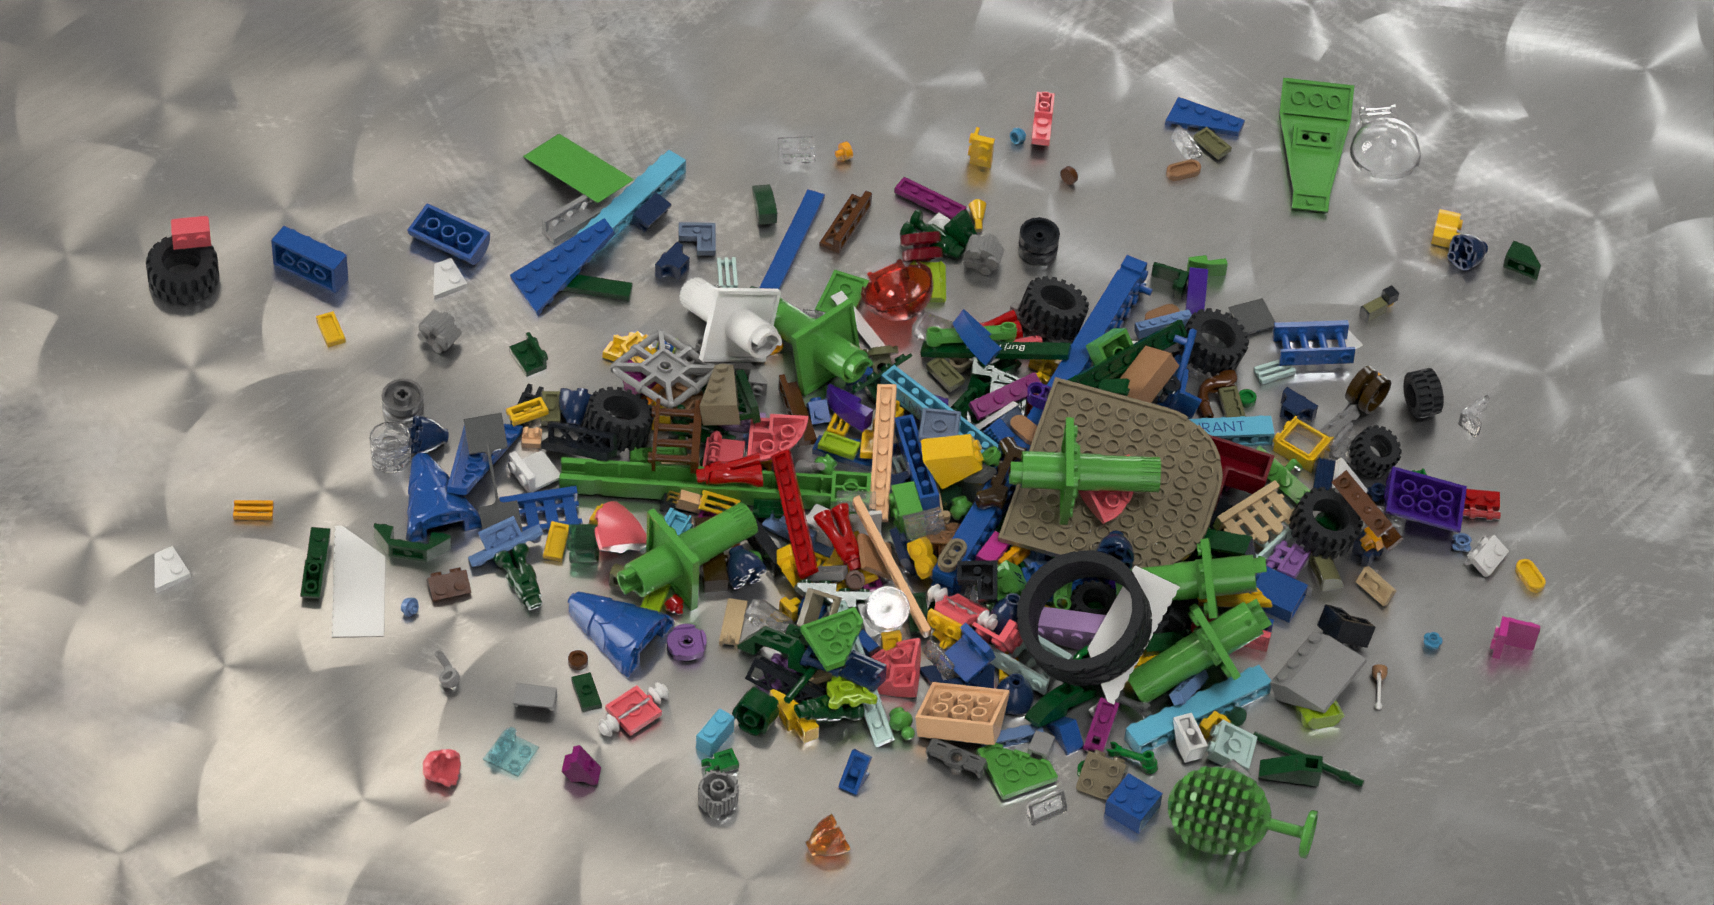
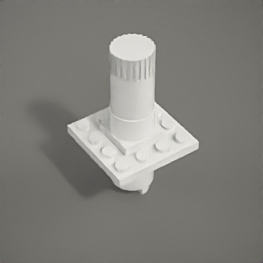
[679,277,782,362]

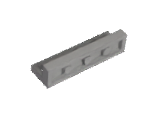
[542,195,610,244]

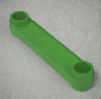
[926,322,1017,347]

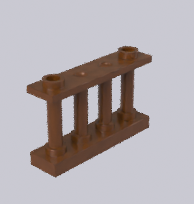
[648,398,702,474]
[1331,470,1404,551]

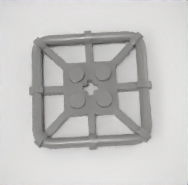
[610,330,715,409]

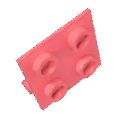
[703,431,745,467]

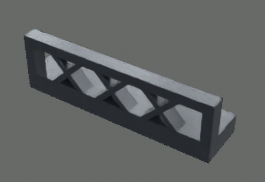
[541,421,617,461]
[746,511,783,577]
[745,654,827,704]

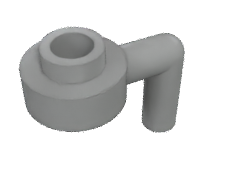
[435,650,460,688]

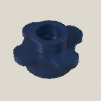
[1367,483,1386,502]

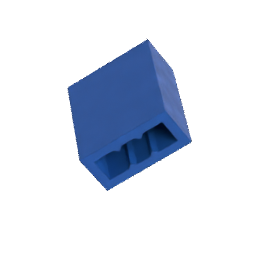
[1250,566,1308,623]

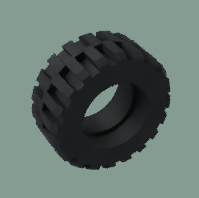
[146,235,219,305]

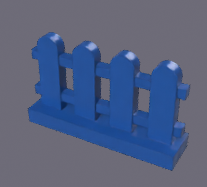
[499,486,583,537]

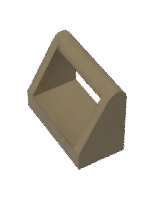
[797,587,842,627]

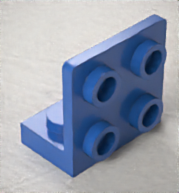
[941,622,996,683]

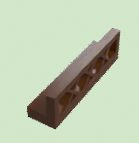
[819,191,872,254]
[778,374,817,447]

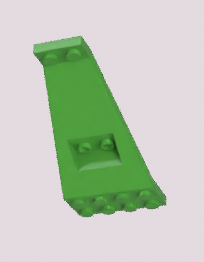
[1279,77,1355,213]

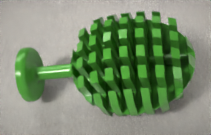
[1168,766,1318,859]

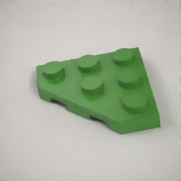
[801,607,863,672]
[977,743,1058,800]

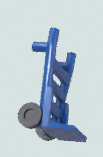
[1151,329,1202,419]

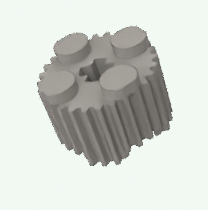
[963,233,1005,276]
[417,309,462,354]
[698,770,739,818]

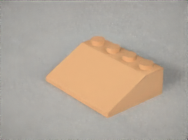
[915,682,1010,745]

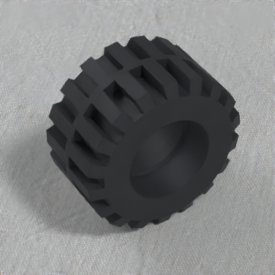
[1403,368,1444,419]
[1349,425,1402,478]
[1069,580,1117,615]

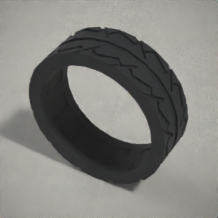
[1017,550,1152,686]

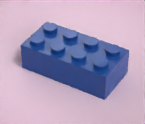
[271,226,348,294]

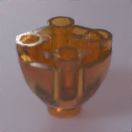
[805,814,851,857]

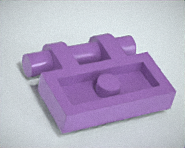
[1266,540,1311,579]

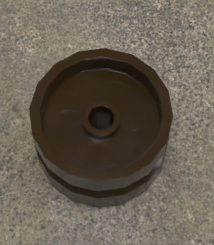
[1345,365,1392,414]

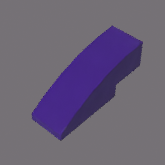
[1185,267,1208,314]
[826,383,873,432]

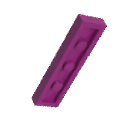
[894,177,967,220]
[969,372,1041,421]

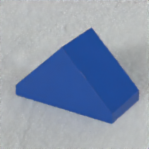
[1047,716,1084,755]

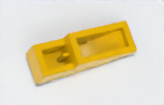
[770,689,819,744]

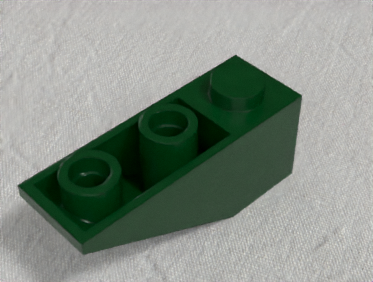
[1258,754,1323,786]

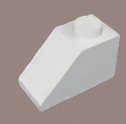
[1173,713,1208,763]

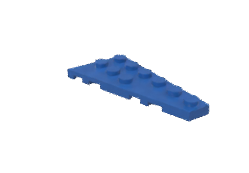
[510,218,615,316]
[447,424,523,495]

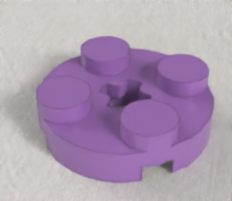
[667,624,707,661]

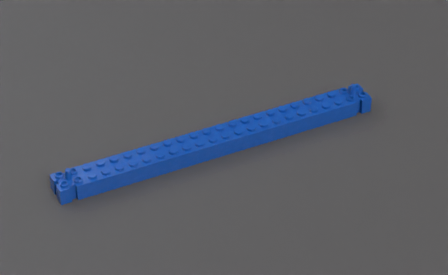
[931,255,1153,597]

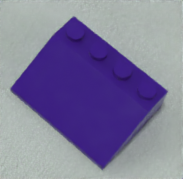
[1384,466,1467,533]

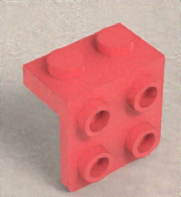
[171,216,211,250]
[972,619,1023,654]

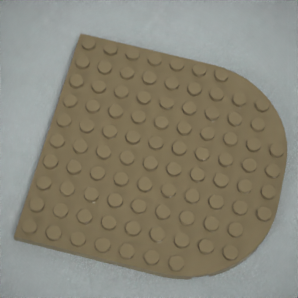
[998,377,1223,569]

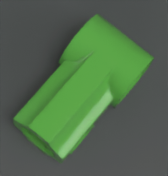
[1050,582,1073,610]

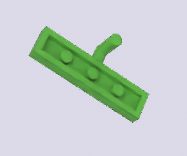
[1256,445,1310,504]

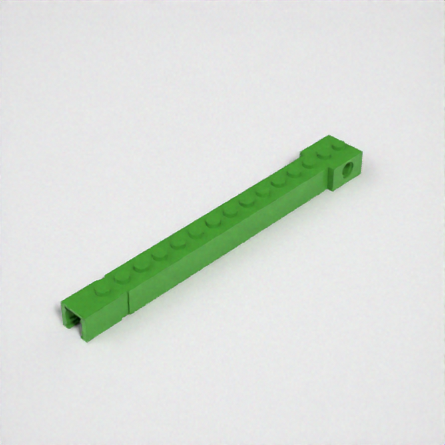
[559,457,871,515]

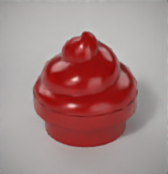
[664,594,684,615]

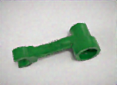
[1106,742,1158,774]

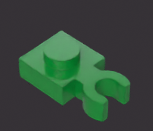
[701,748,739,774]

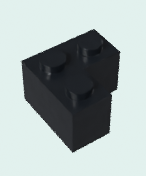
[957,560,998,604]
[1317,604,1376,649]

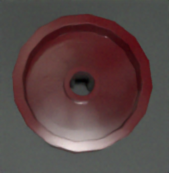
[900,231,943,262]

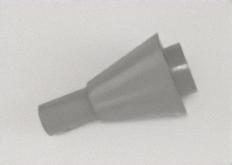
[795,459,825,474]

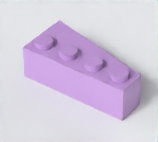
[1038,607,1106,650]

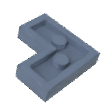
[679,222,716,256]

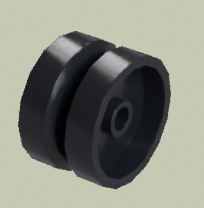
[1018,217,1060,265]

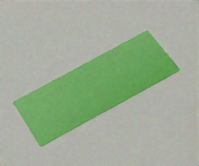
[523,134,634,203]

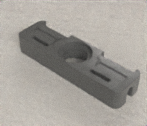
[925,738,988,778]

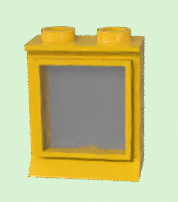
[1273,416,1334,473]

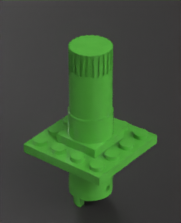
[774,297,873,397]
[1009,417,1161,525]
[617,503,758,611]
[1115,538,1267,619]
[1128,599,1272,703]

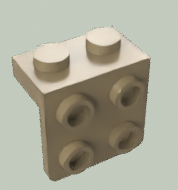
[1076,749,1129,800]

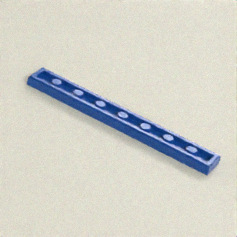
[759,189,825,290]

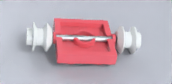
[927,584,998,631]
[598,682,669,737]

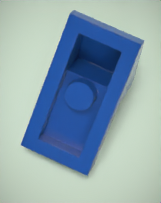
[838,749,872,795]

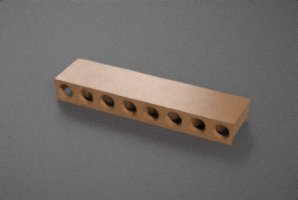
[1120,346,1179,403]

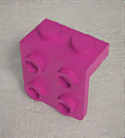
[1490,616,1541,659]

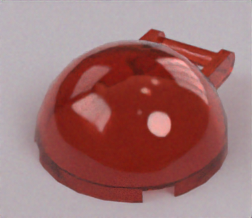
[861,258,934,322]

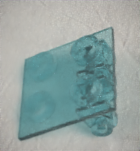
[483,727,539,777]

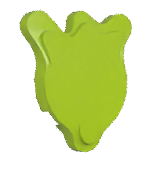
[826,676,878,709]

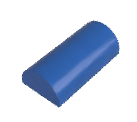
[407,203,490,265]

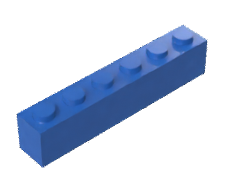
[895,414,940,514]

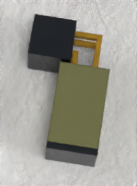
[1359,285,1399,323]

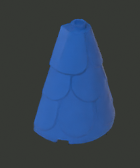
[406,453,482,542]
[568,591,675,677]

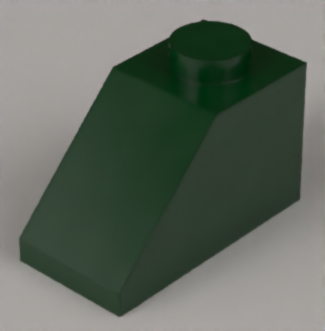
[1503,240,1541,280]

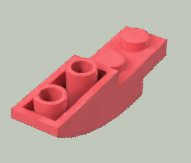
[1031,92,1055,146]

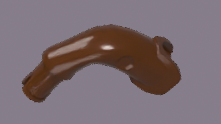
[1197,370,1237,418]

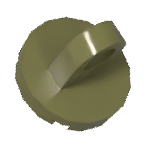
[863,345,899,374]

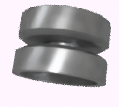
[381,378,425,428]

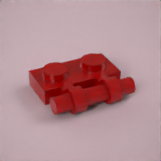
[1463,489,1501,521]

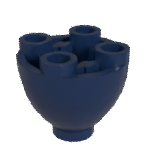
[1447,234,1488,271]
[559,388,592,427]
[407,415,449,454]
[1096,530,1134,569]
[727,545,767,589]
[990,593,1020,635]
[996,673,1034,715]

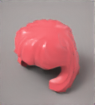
[422,749,461,787]

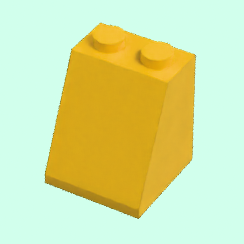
[921,434,984,489]

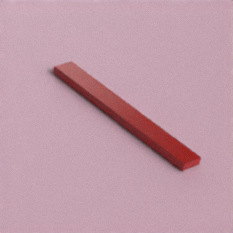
[771,449,819,579]

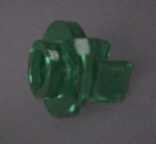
[1225,706,1247,726]

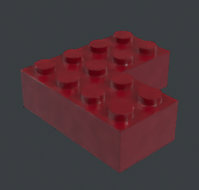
[1208,434,1275,511]

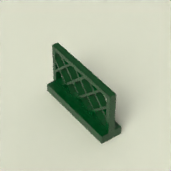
[701,369,761,427]

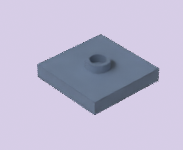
[918,408,961,443]

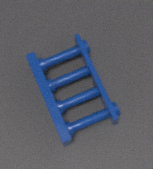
[1272,320,1356,366]

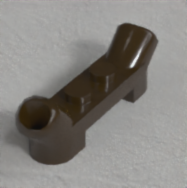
[975,437,1027,510]

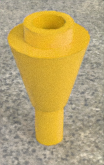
[968,199,987,232]

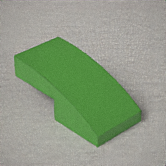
[1187,255,1228,276]

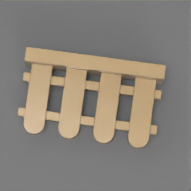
[1213,480,1295,544]

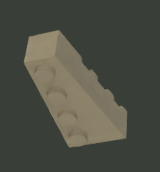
[700,363,741,425]

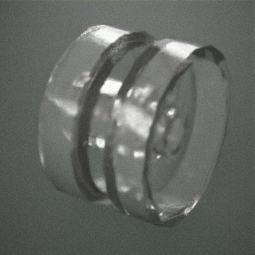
[862,586,910,633]

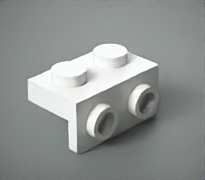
[1464,534,1509,577]

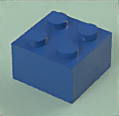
[1104,773,1163,834]

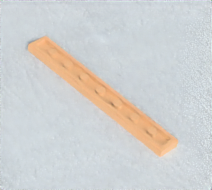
[869,384,897,522]
[853,495,931,638]

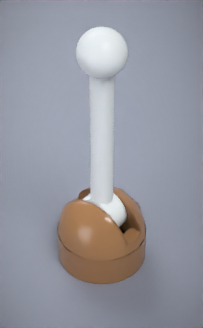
[1372,664,1388,710]

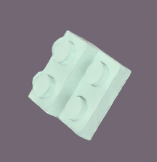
[1206,720,1257,772]

